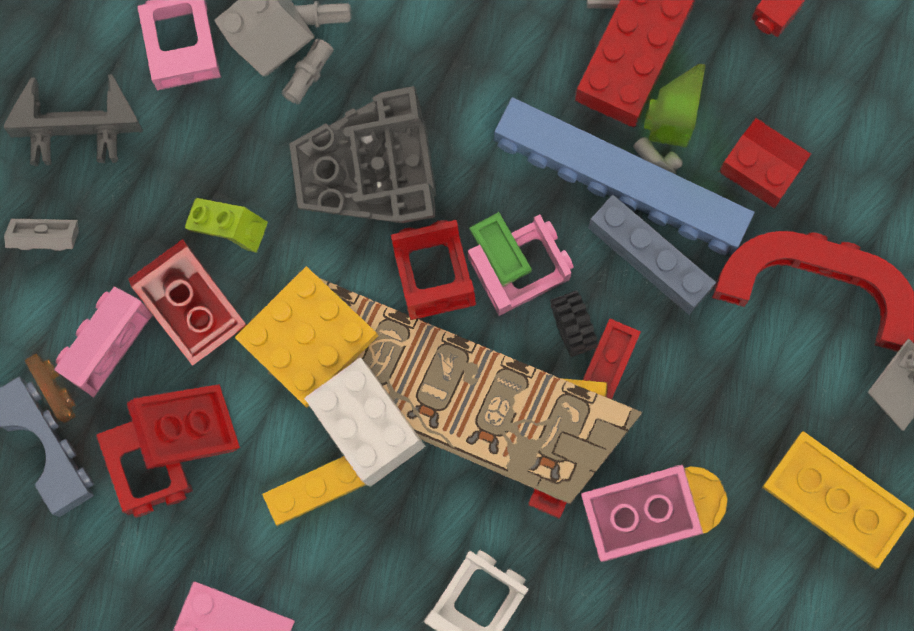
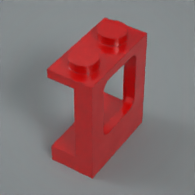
[391,220,476,320]
[96,421,193,518]

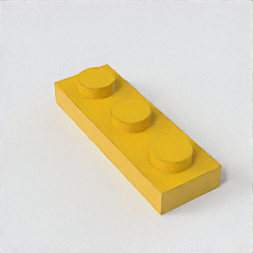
[262,456,367,526]

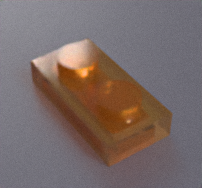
[25,353,76,423]

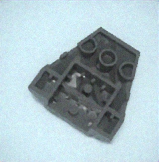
[289,86,436,223]

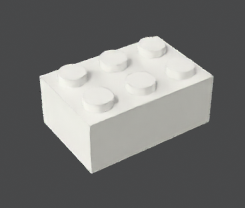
[304,358,426,487]

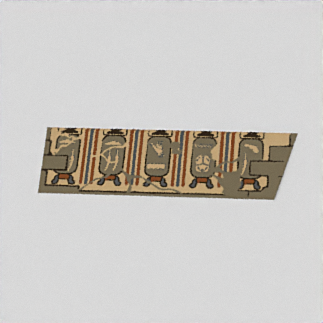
[268,278,642,504]

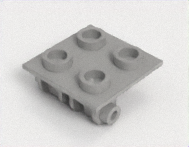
[868,339,914,431]

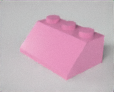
[54,287,152,398]

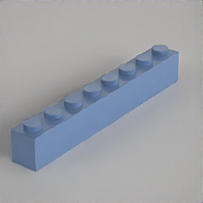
[494,97,755,255]

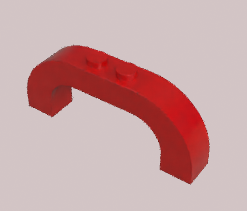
[712,231,914,352]

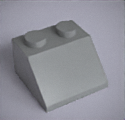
[214,0,315,77]

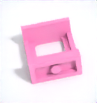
[138,0,221,90]
[468,215,574,316]

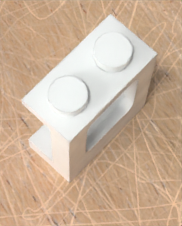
[424,550,528,631]

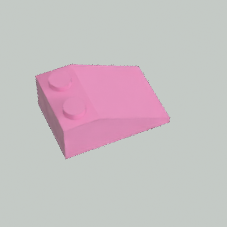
[174,582,295,631]

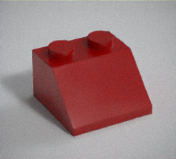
[719,118,811,209]

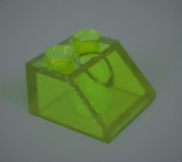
[644,64,705,147]

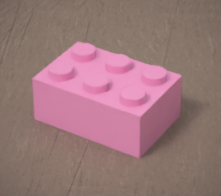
[581,465,703,562]

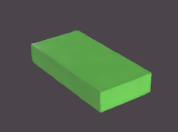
[470,212,532,287]

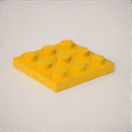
[235,266,378,408]

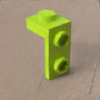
[185,198,268,253]

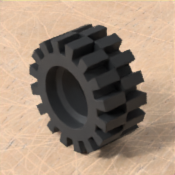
[550,291,598,357]

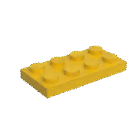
[762,431,914,569]

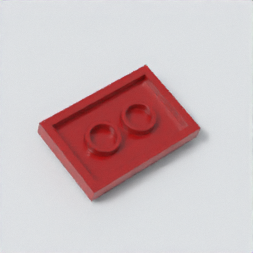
[127,384,240,469]

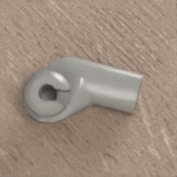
[634,137,683,174]

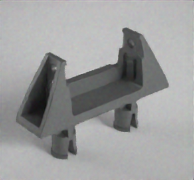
[4,74,143,166]

